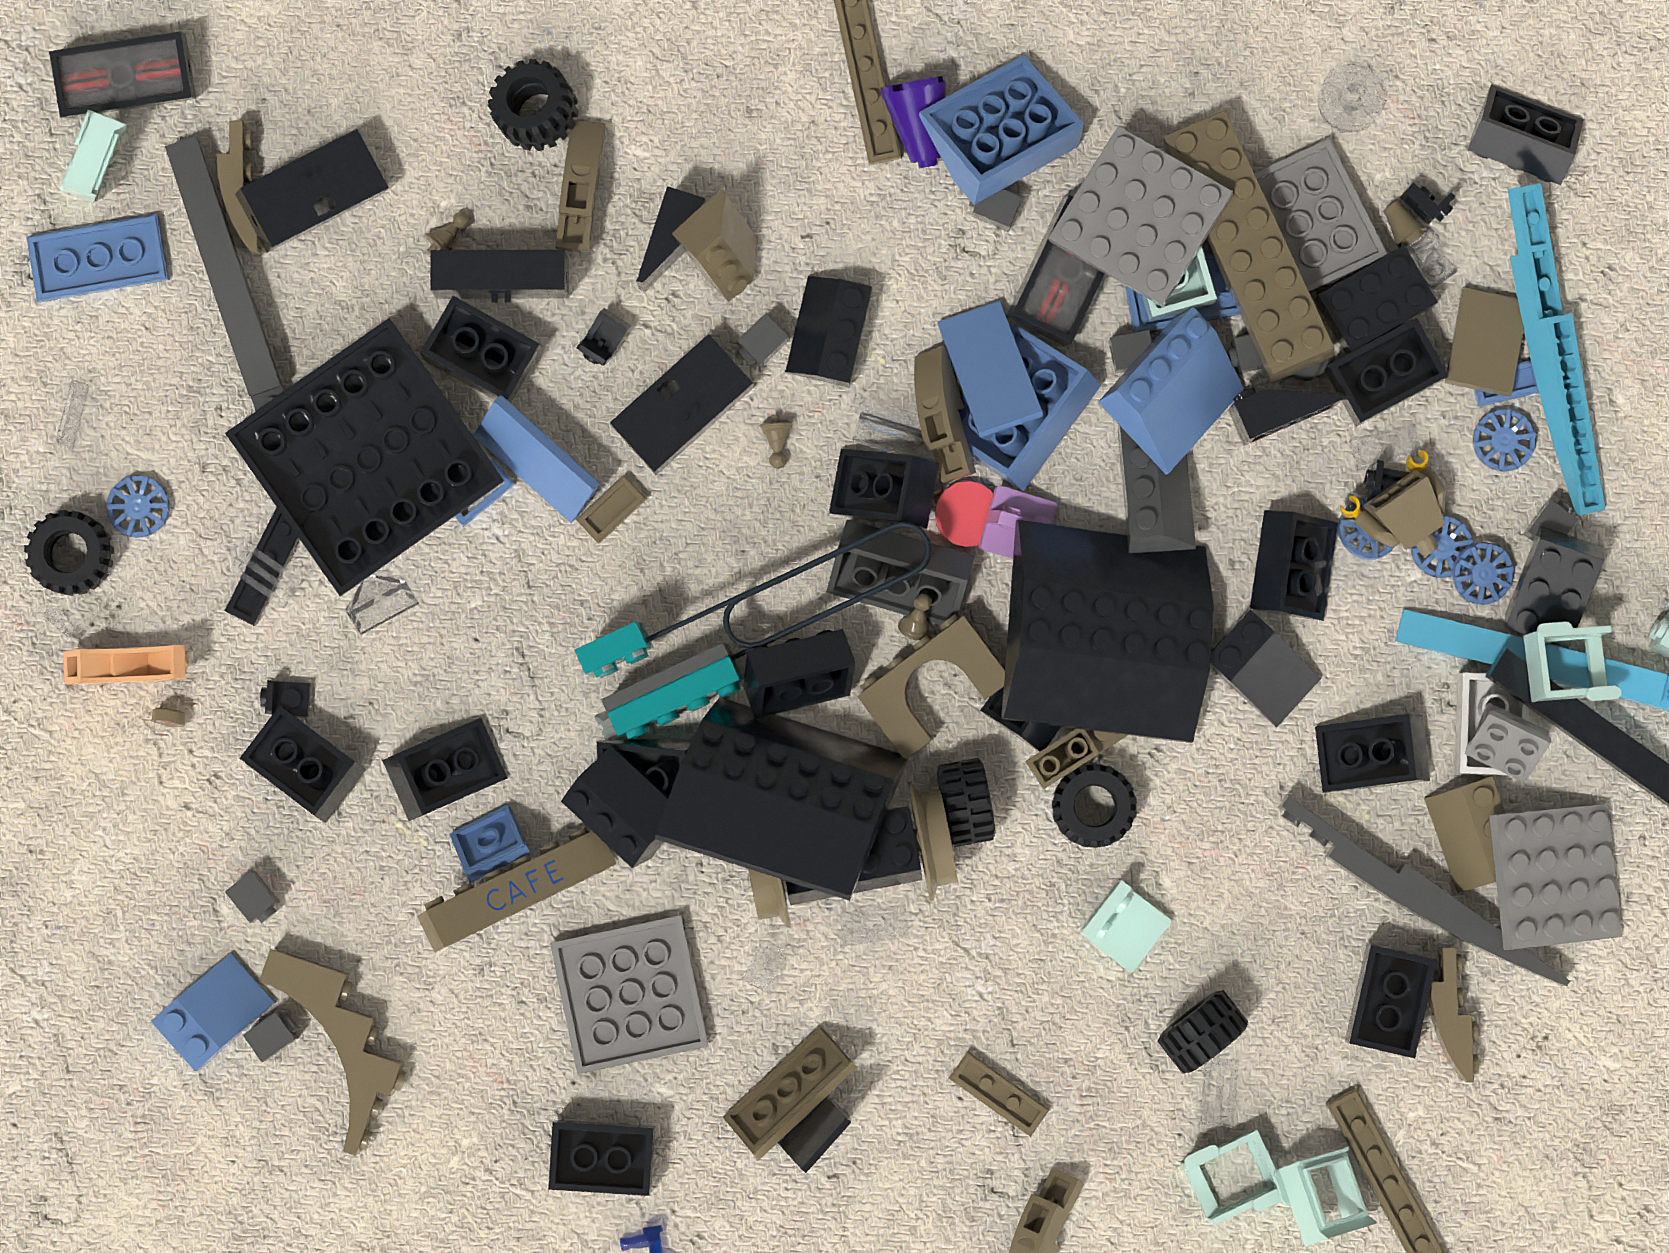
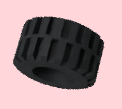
[488,59,579,151]
[24,510,114,596]
[937,758,996,847]
[1052,764,1137,848]
[1158,990,1249,1074]

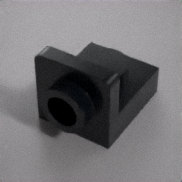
[1400,183,1456,225]
[260,680,311,717]

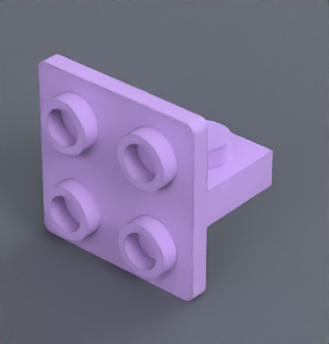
[979,485,1058,559]

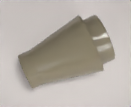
[1383,201,1428,252]

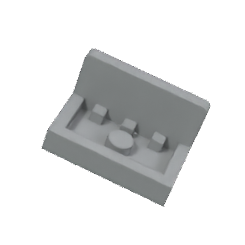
[1465,703,1551,782]

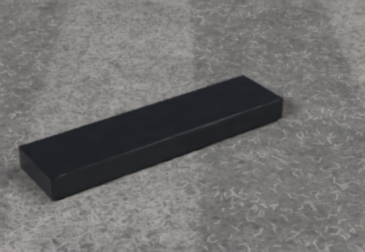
[224,493,312,626]

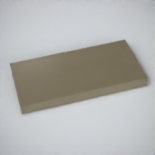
[723,1026,858,1160]

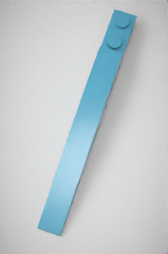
[1507,183,1606,516]
[1395,609,1669,711]

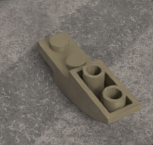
[216,120,264,257]
[555,120,606,253]
[914,346,976,483]
[1025,729,1128,789]
[1428,947,1479,1082]
[1009,1168,1084,1253]

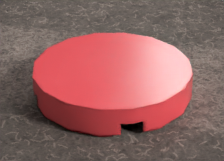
[934,481,993,547]

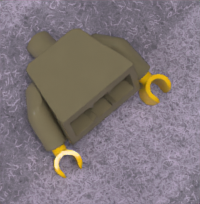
[1340,450,1446,556]

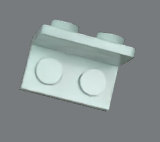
[1079,880,1171,973]

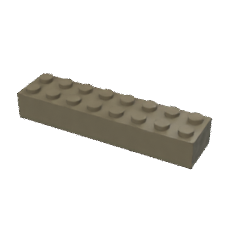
[1163,110,1335,383]

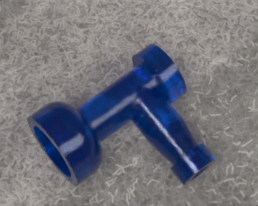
[620,1225,663,1253]

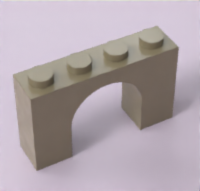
[857,615,1005,759]

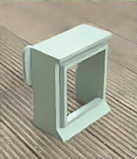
[60,110,127,203]
[1523,622,1621,702]
[1180,1129,1281,1226]
[1273,1147,1377,1247]

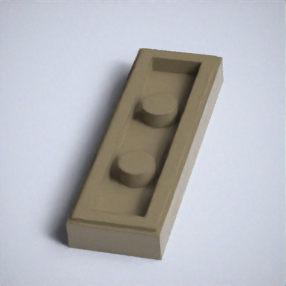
[949,1051,1050,1137]

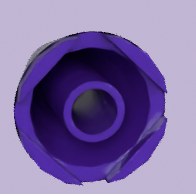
[880,75,946,168]

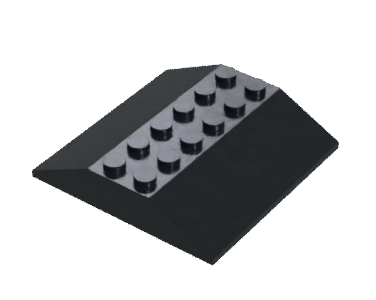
[225,318,505,597]
[1002,520,1214,743]
[655,697,909,901]

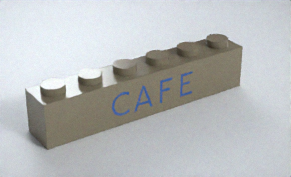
[417,827,617,952]

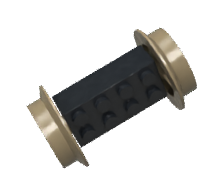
[748,781,958,928]

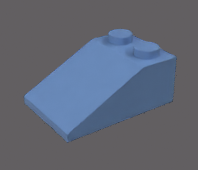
[151,953,276,1071]

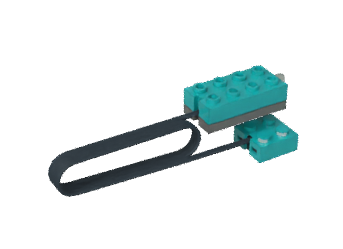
[574,522,932,740]

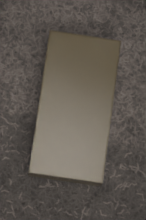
[576,475,647,544]

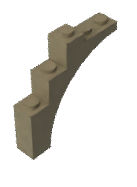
[259,948,407,1156]

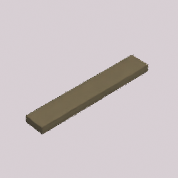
[834,0,901,166]
[1326,1088,1444,1253]

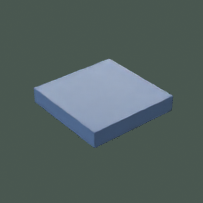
[449,804,530,882]

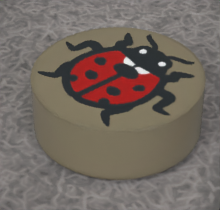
[151,707,186,727]

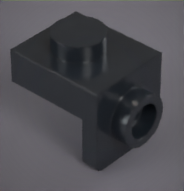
[577,308,632,366]
[1363,460,1409,501]

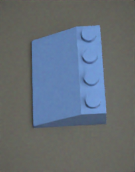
[919,55,1084,205]
[1098,307,1244,475]
[958,324,1101,492]

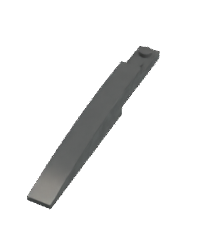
[165,135,285,411]
[1278,796,1570,986]

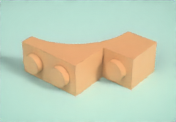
[63,645,188,685]

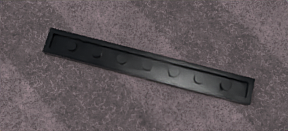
[1485,648,1669,807]

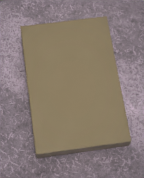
[1445,287,1524,397]

